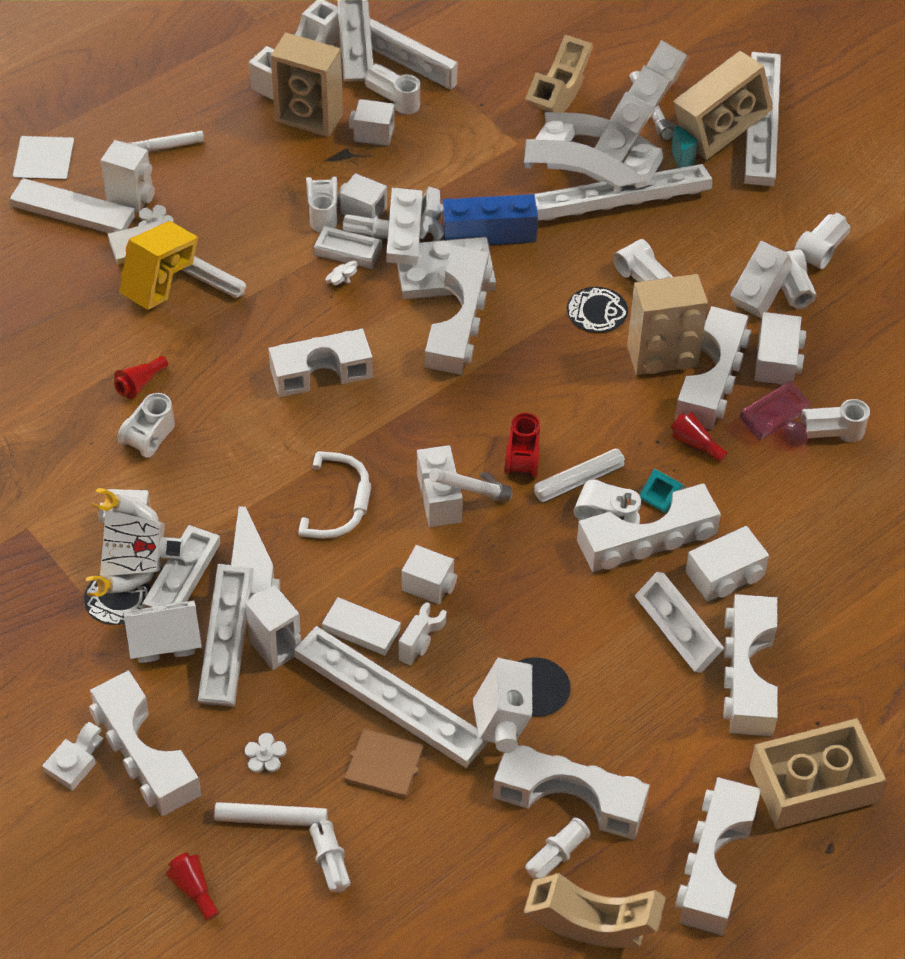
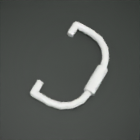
[298,451,372,539]

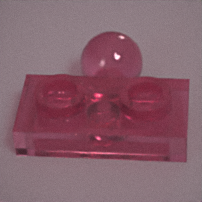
[739,380,811,447]

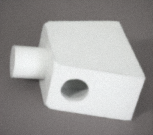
[473,658,532,752]

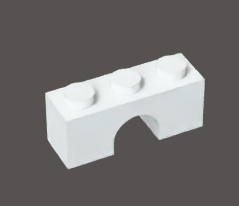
[268,329,373,397]

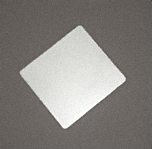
[13,136,74,179]

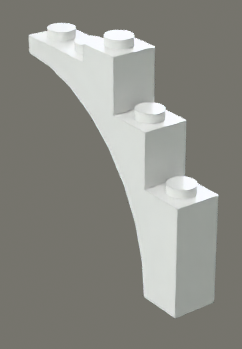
[586,40,690,182]

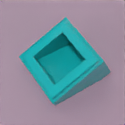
[672,125,698,168]
[639,468,687,514]

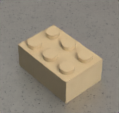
[271,32,343,137]
[673,51,773,160]
[627,274,708,375]
[750,718,886,829]

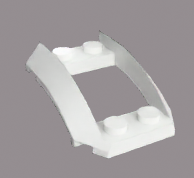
[524,112,663,192]

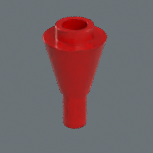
[114,355,168,399]
[671,412,728,463]
[166,853,219,921]

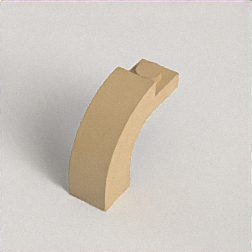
[525,35,593,113]
[524,873,666,948]

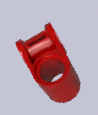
[504,412,540,477]

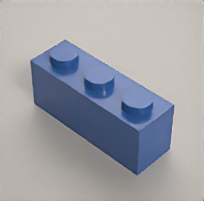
[442,194,538,245]

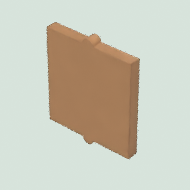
[345,729,424,799]

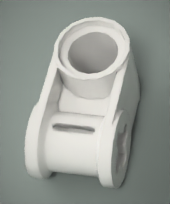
[306,176,338,232]
[117,393,175,458]
[573,480,641,524]

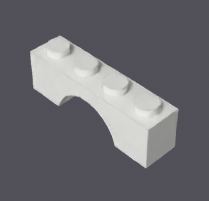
[249,0,340,100]
[424,245,493,375]
[675,306,751,430]
[577,483,721,572]
[723,594,777,737]
[89,670,201,816]
[493,745,649,840]
[675,777,761,936]

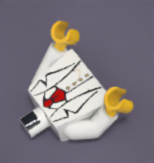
[85,488,183,597]

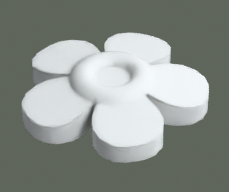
[138,205,173,226]
[325,261,358,285]
[245,733,287,773]

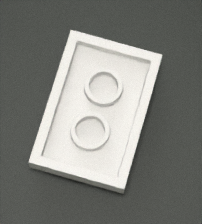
[397,237,496,299]

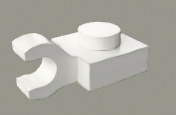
[419,187,444,242]
[399,603,446,666]
[42,722,104,791]

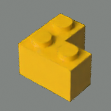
[119,221,198,310]

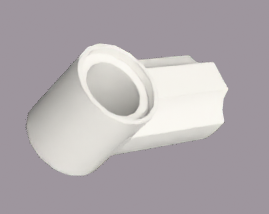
[365,64,420,114]
[794,212,851,270]
[613,239,673,282]
[781,249,816,310]
[801,399,870,442]

